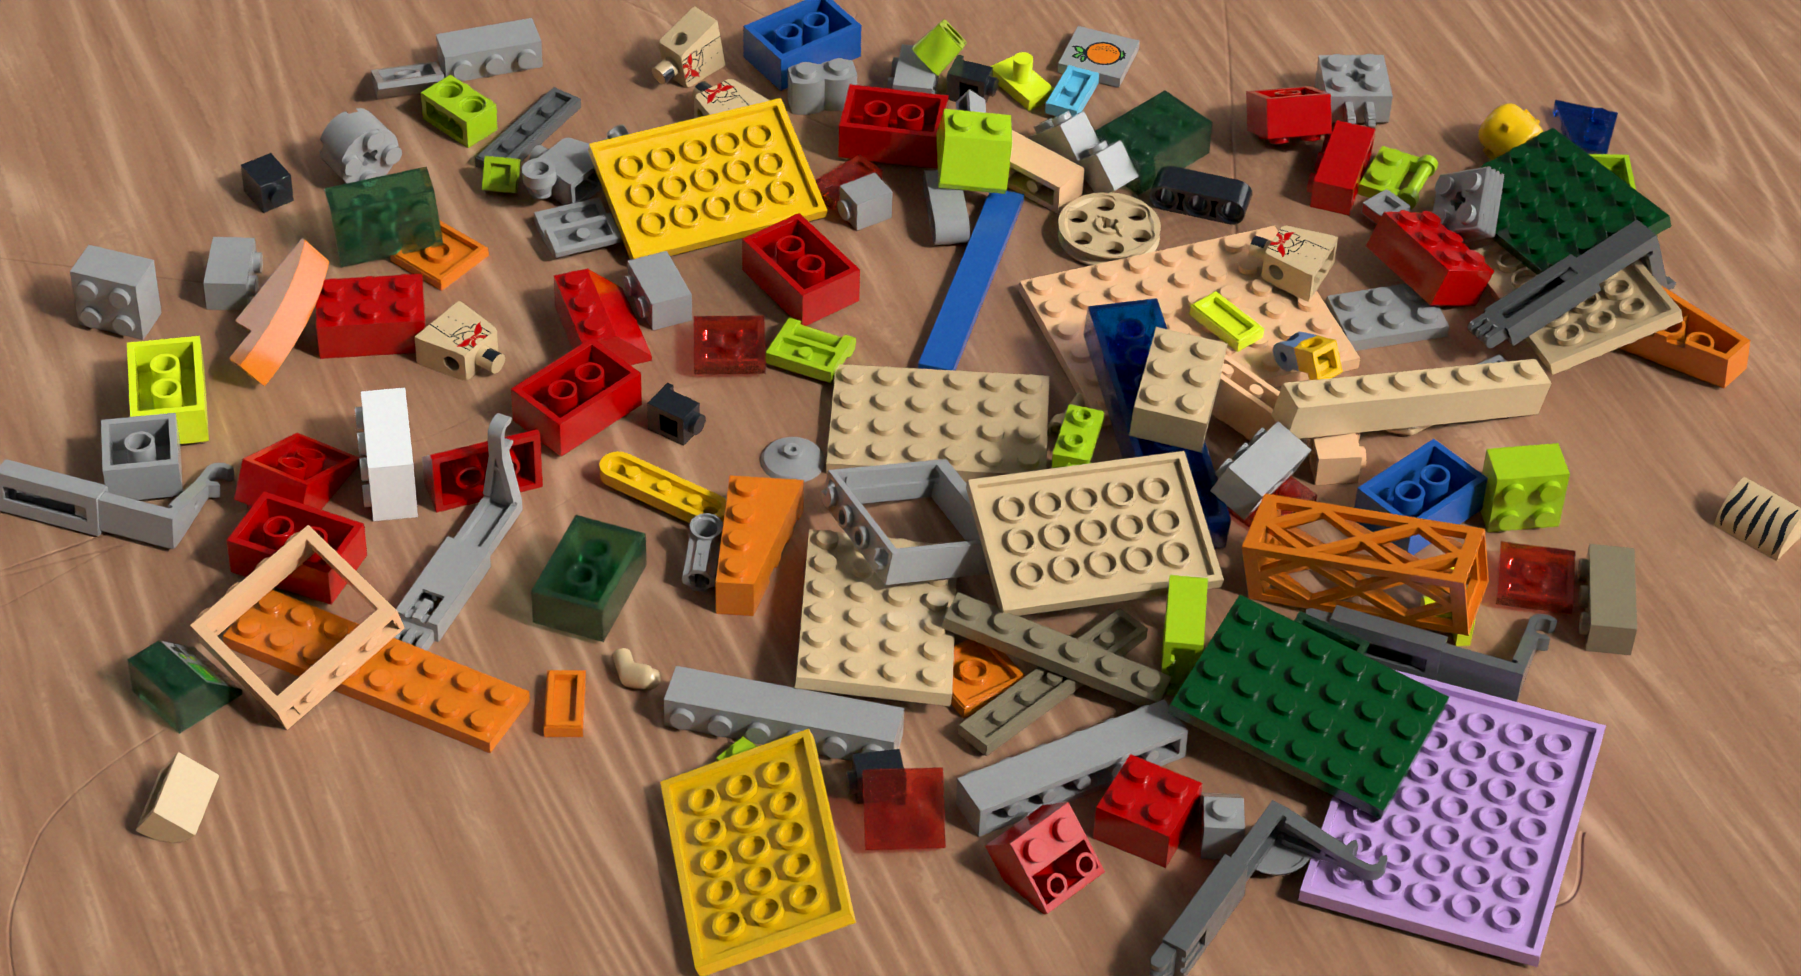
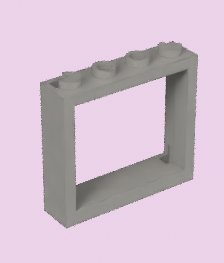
[821,459,989,585]

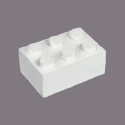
[355,388,418,521]

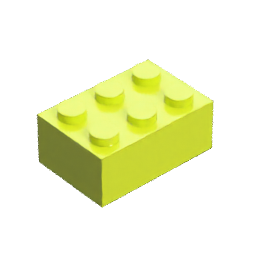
[127,336,209,444]

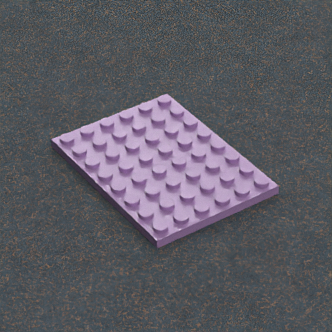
[1298,669,1606,967]

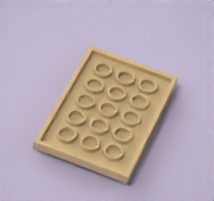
[1474,242,1683,375]
[826,364,1050,482]
[966,451,1224,616]
[795,529,957,706]

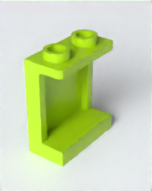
[1051,404,1104,469]

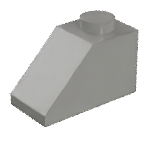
[1199,793,1245,859]

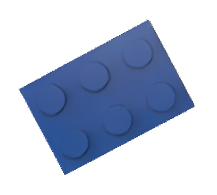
[743,0,862,91]
[1354,439,1488,555]

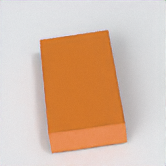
[543,670,586,737]

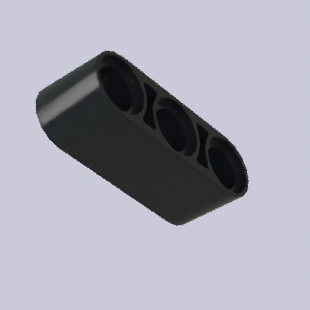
[1149,166,1253,225]

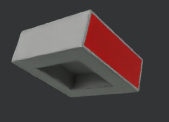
[1361,189,1411,224]

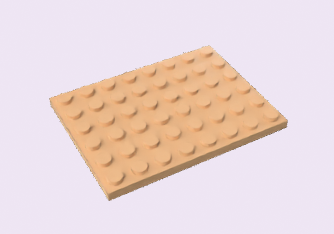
[1019,226,1360,427]

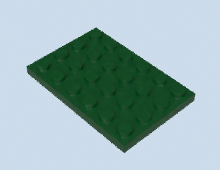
[1479,128,1672,275]
[1168,594,1450,819]

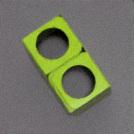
[911,19,967,76]

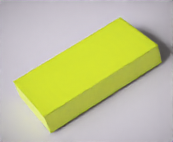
[1189,291,1264,352]

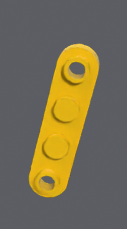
[599,451,726,523]

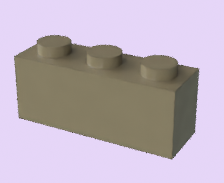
[1577,544,1637,655]

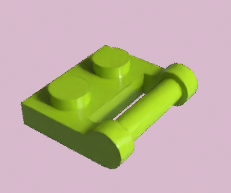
[1358,146,1438,209]
[766,318,856,383]

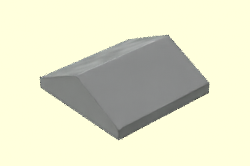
[371,62,444,99]

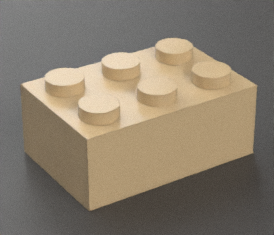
[1129,327,1228,452]

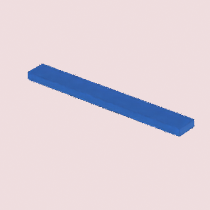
[918,191,1024,371]

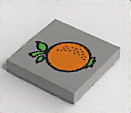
[1057,26,1140,87]

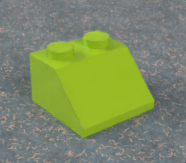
[936,109,1012,194]

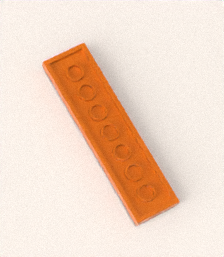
[223,590,530,753]

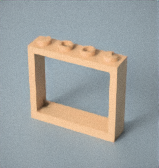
[190,525,405,730]

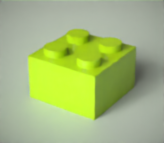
[1480,443,1570,532]

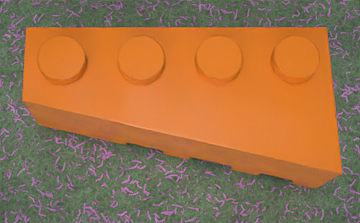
[1619,286,1751,388]
[716,475,804,616]

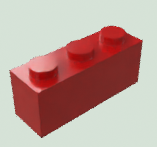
[1307,120,1376,216]

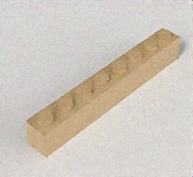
[1272,359,1552,439]

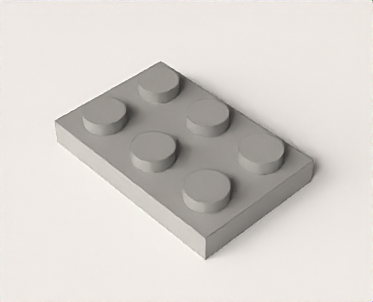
[1326,284,1449,351]

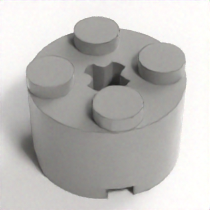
[319,108,402,190]

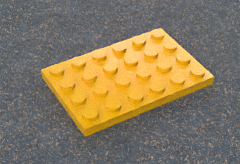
[588,98,827,260]
[660,728,856,976]

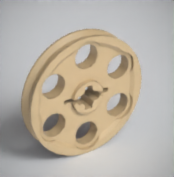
[1057,192,1161,266]

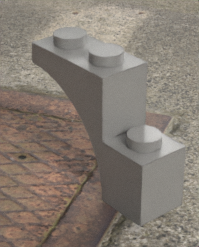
[1027,111,1139,193]

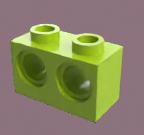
[421,75,498,148]

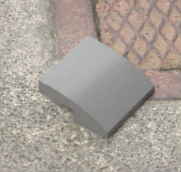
[534,197,622,258]

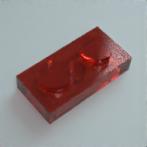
[815,154,883,210]

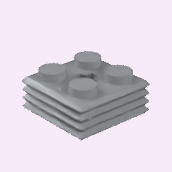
[1432,166,1504,242]

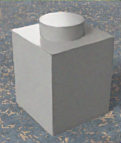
[837,173,893,231]

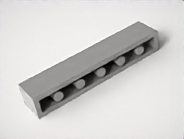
[664,666,904,761]
[956,700,1188,837]

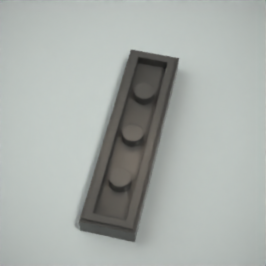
[475,87,581,170]

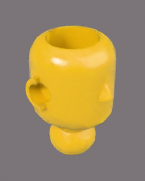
[1478,103,1543,161]

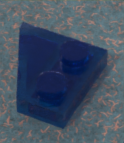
[1553,100,1618,154]

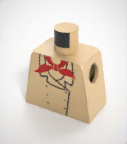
[652,6,725,87]
[693,79,769,118]
[1249,225,1338,302]
[415,301,505,381]

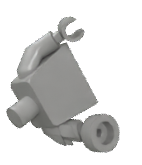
[521,124,629,205]

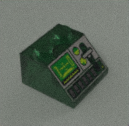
[127,640,243,734]

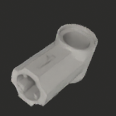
[682,513,723,592]

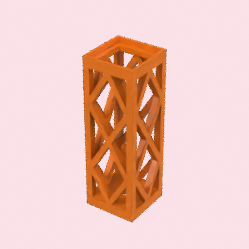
[1242,494,1489,636]

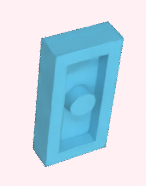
[1045,65,1099,116]

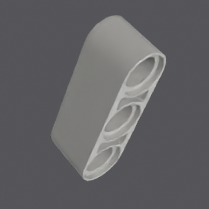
[923,170,970,245]

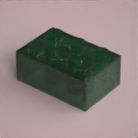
[1094,90,1213,195]
[324,166,444,267]
[531,515,647,642]

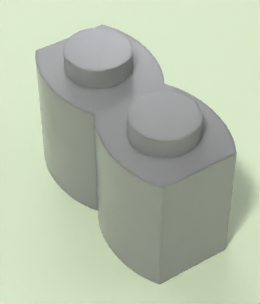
[788,58,857,115]

